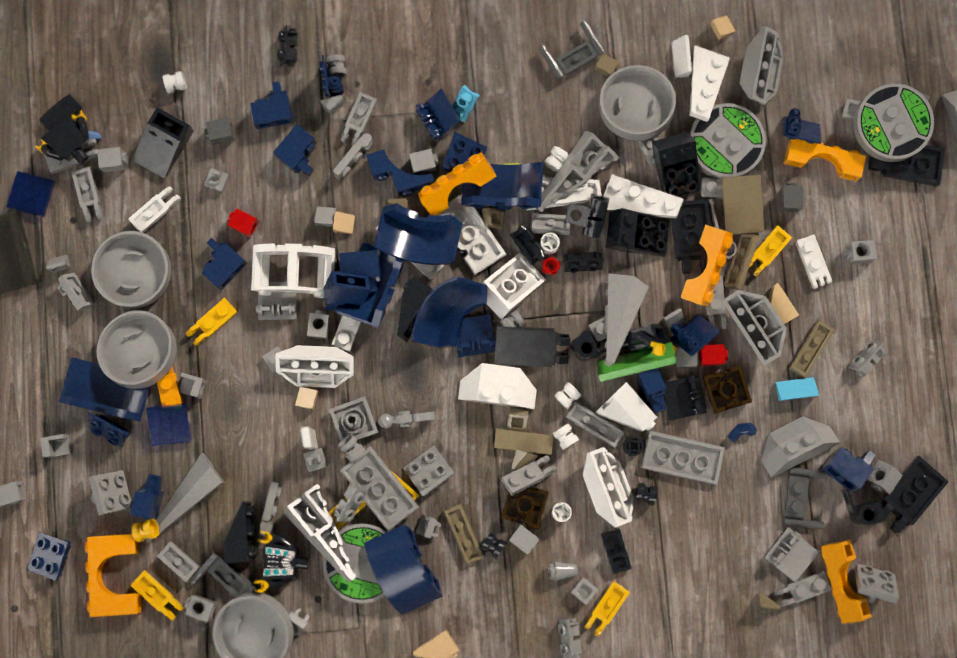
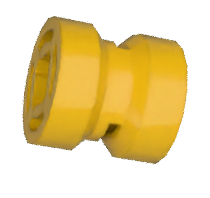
[131,519,159,542]

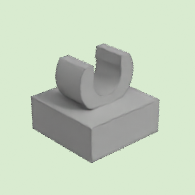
[204,168,230,193]
[303,448,328,473]
[416,515,441,538]
[289,609,309,636]

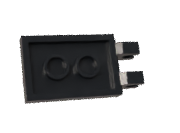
[867,145,945,187]
[671,199,711,274]
[494,326,570,367]
[881,456,949,533]

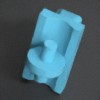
[452,85,480,123]

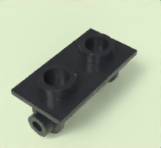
[277,25,298,67]
[510,225,545,265]
[563,251,603,273]

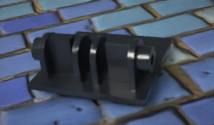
[664,375,707,420]

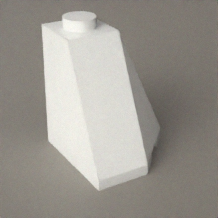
[595,383,657,432]

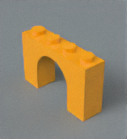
[85,534,142,617]

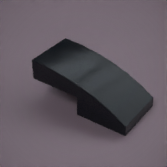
[39,94,82,131]
[601,529,632,574]

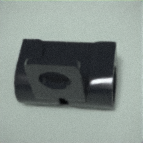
[565,193,610,238]
[569,331,607,362]
[842,489,886,525]

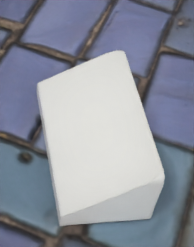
[672,35,692,78]

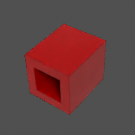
[227,208,259,238]
[698,344,728,367]

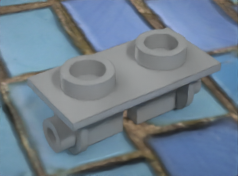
[848,339,887,378]
[334,482,369,522]
[558,618,582,658]

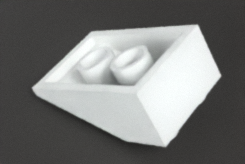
[482,253,546,320]

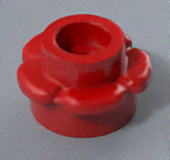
[542,257,560,275]

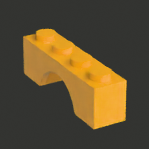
[783,139,866,182]
[418,152,497,215]
[681,225,733,306]
[821,539,872,624]

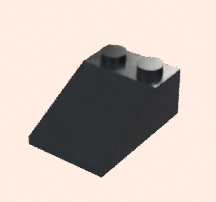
[397,276,433,342]

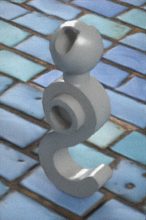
[378,411,436,429]

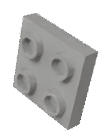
[329,396,379,441]
[89,470,132,516]
[855,563,899,606]

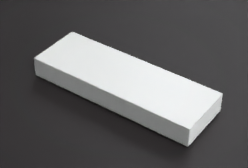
[301,427,318,450]

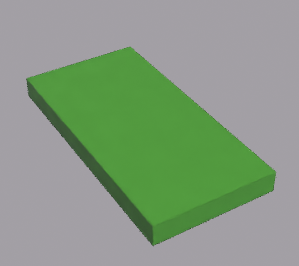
[597,342,677,382]

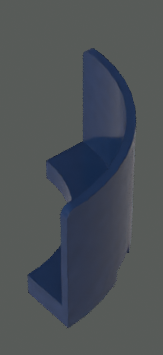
[461,161,543,210]
[374,203,463,265]
[335,242,405,328]
[412,277,487,348]
[59,357,150,422]
[364,524,443,614]

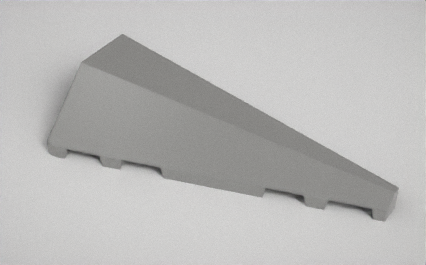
[536,131,619,212]
[604,274,649,367]
[145,453,225,543]
[283,484,356,583]

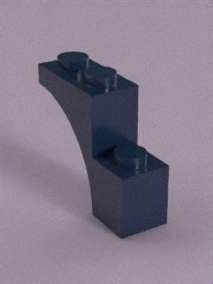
[366,150,434,197]

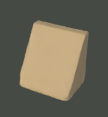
[710,15,736,40]
[333,211,355,234]
[295,387,319,410]

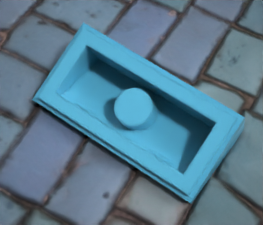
[775,377,819,401]

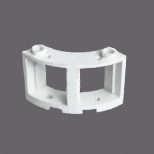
[251,243,335,298]

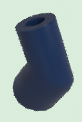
[727,423,757,443]

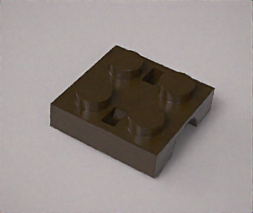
[702,366,752,414]
[501,487,549,529]

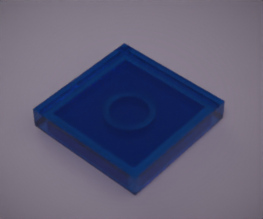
[6,171,55,217]
[146,403,191,446]

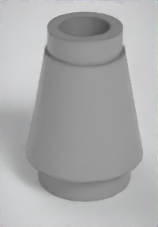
[548,562,578,581]

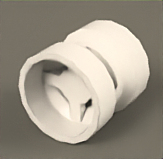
[163,71,187,94]
[544,146,569,172]
[540,233,560,255]
[554,382,581,409]
[552,423,579,450]
[551,502,572,522]

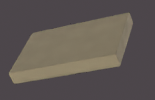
[722,174,764,234]

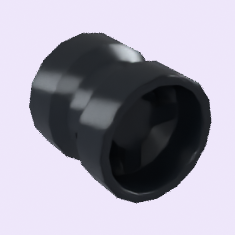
[623,436,644,456]
[634,482,658,506]
[480,532,507,559]

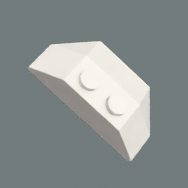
[275,345,354,388]
[458,363,537,409]
[583,447,634,527]

